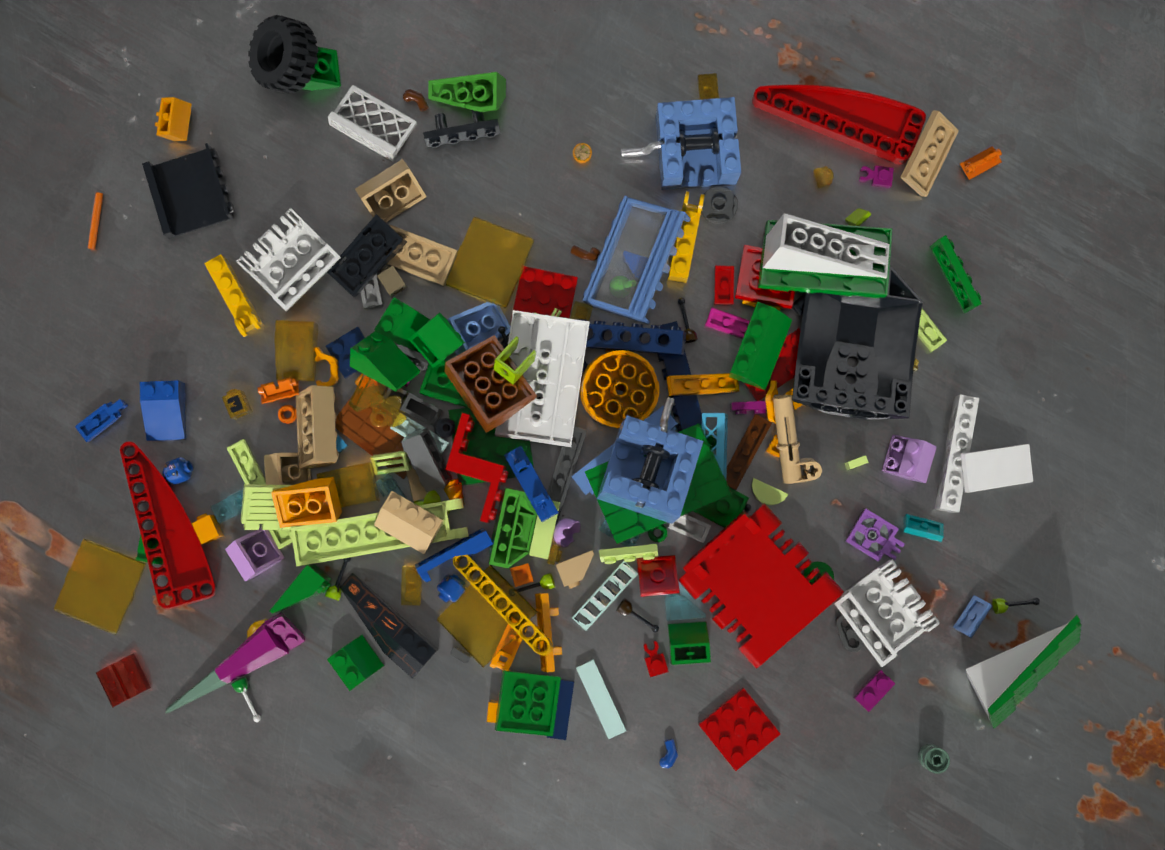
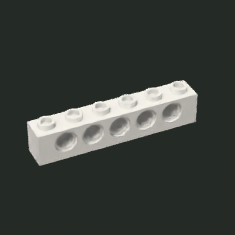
[934,394,979,513]

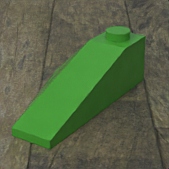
[428,72,506,112]

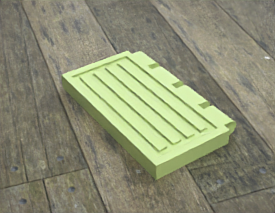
[240,484,304,530]

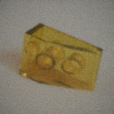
[274,320,318,382]
[316,462,380,508]

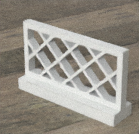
[328,85,417,162]

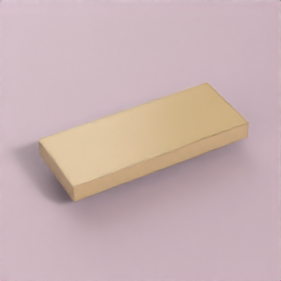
[406,462,427,501]

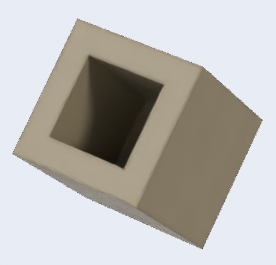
[377,266,408,298]

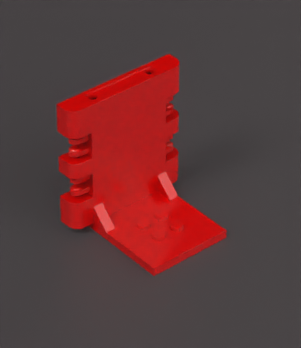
[678,503,844,669]

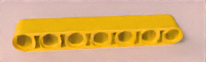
[453,555,553,655]

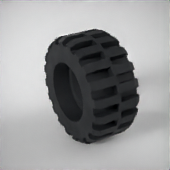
[248,15,318,93]

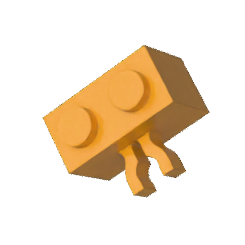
[155,97,192,141]

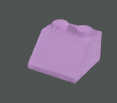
[225,527,285,582]

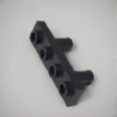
[423,110,501,148]

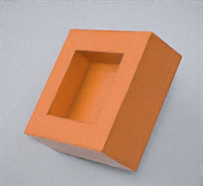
[510,563,534,587]

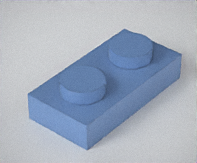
[953,595,992,638]

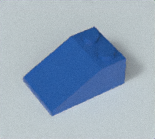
[140,380,186,441]

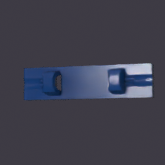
[504,446,559,522]

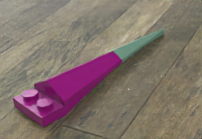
[165,612,305,713]

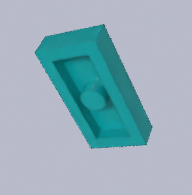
[903,514,944,542]

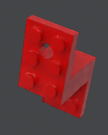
[445,413,509,523]

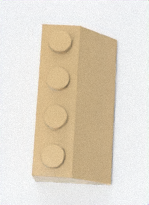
[296,385,338,469]

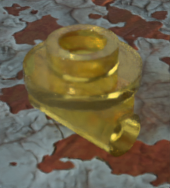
[814,166,834,188]

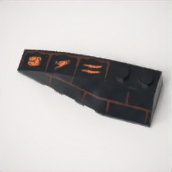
[340,573,439,679]

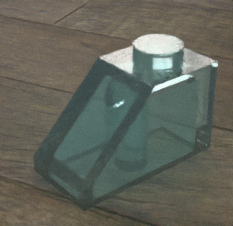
[664,593,706,621]

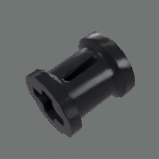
[792,292,806,316]

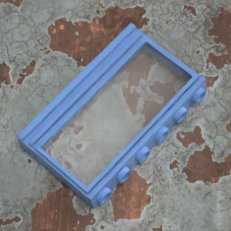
[582,196,691,325]

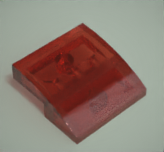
[96,653,151,708]

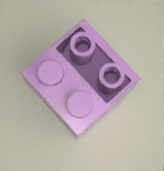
[882,435,937,483]

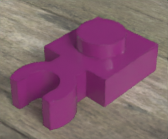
[859,165,894,188]

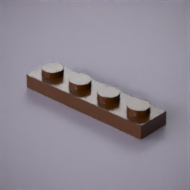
[726,414,772,490]

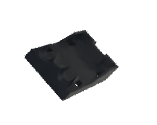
[327,214,407,298]

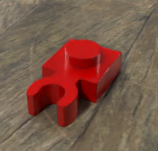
[644,640,669,677]

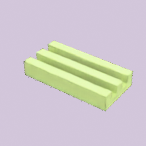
[370,451,412,475]

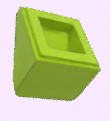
[845,208,871,226]

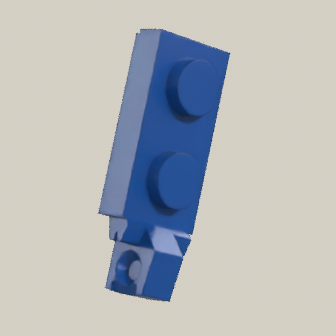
[75,399,128,442]

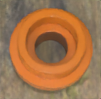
[278,405,297,424]

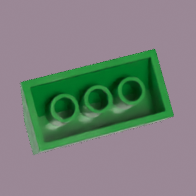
[729,302,792,390]

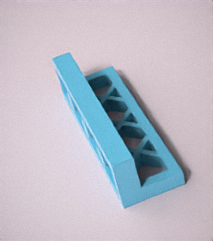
[702,413,728,479]

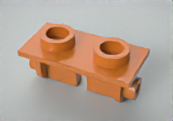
[960,146,1002,180]
[257,377,299,404]

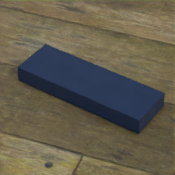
[547,679,574,740]

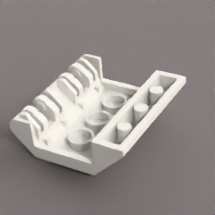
[236,208,341,311]
[834,559,940,667]

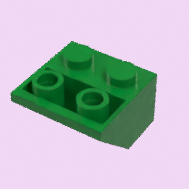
[408,313,465,368]
[668,621,711,665]

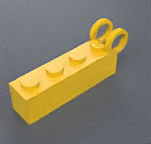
[668,191,705,283]
[204,254,263,337]

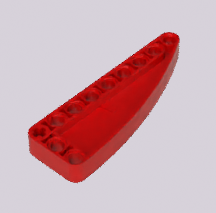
[752,85,926,165]
[120,442,216,610]

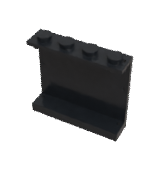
[142,143,234,239]

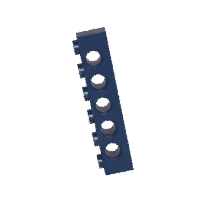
[576,319,686,356]

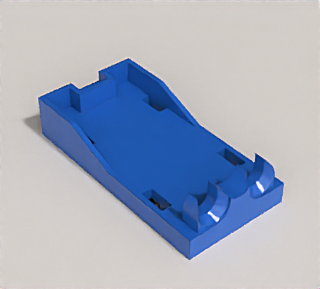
[415,528,493,582]

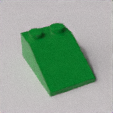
[374,297,430,353]
[350,331,420,391]
[269,564,332,614]

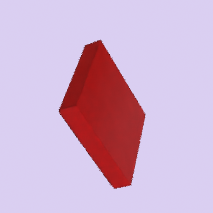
[637,555,680,597]

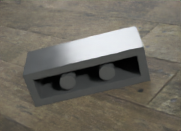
[401,427,453,492]

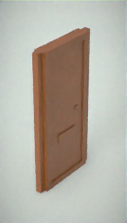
[335,388,411,480]

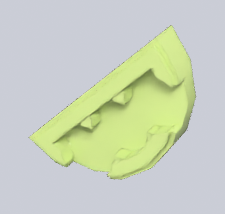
[751,478,788,505]

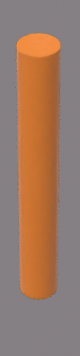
[88,192,103,250]

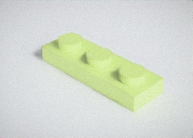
[599,544,658,564]

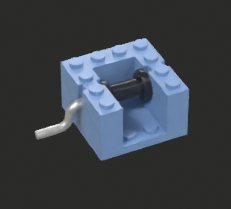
[621,97,741,190]
[597,397,703,524]

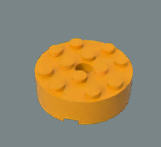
[580,350,660,428]

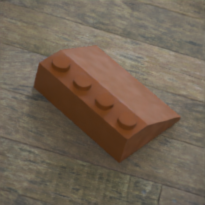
[445,335,537,433]

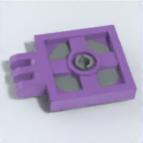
[845,508,905,562]

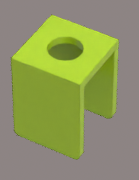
[494,336,537,385]

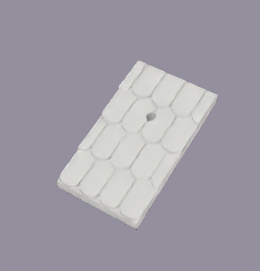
[495,310,590,447]

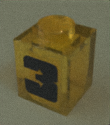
[222,388,253,420]

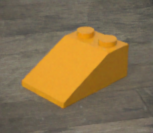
[271,477,342,528]

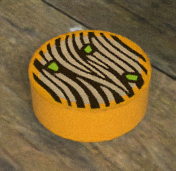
[573,143,592,163]

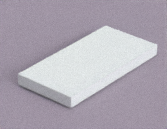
[961,444,1033,493]

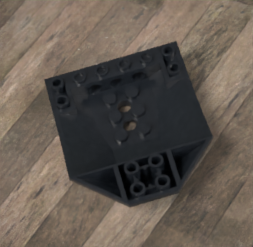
[792,265,923,420]

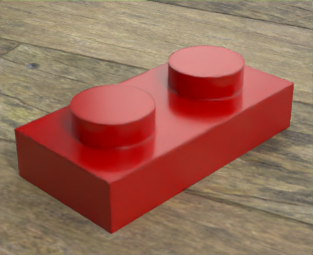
[714,265,734,305]

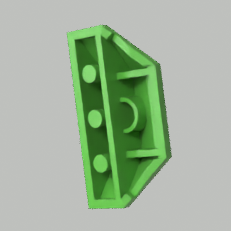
[489,488,537,568]

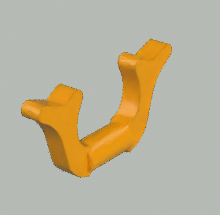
[315,347,339,387]
[765,381,778,424]

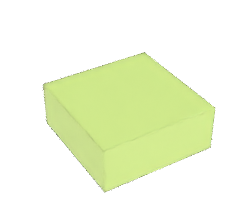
[844,455,869,470]

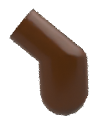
[571,245,600,261]

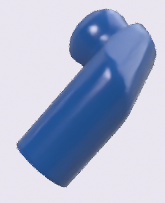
[659,739,678,769]

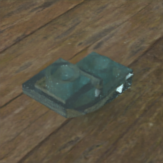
[210,489,244,524]

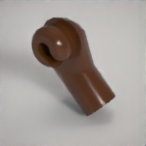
[403,89,429,112]

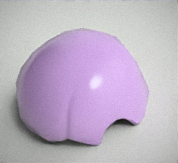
[554,518,581,548]

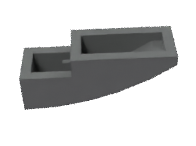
[380,387,443,427]

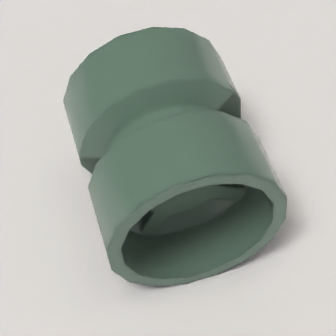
[918,744,950,774]

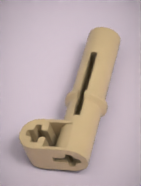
[773,395,822,484]

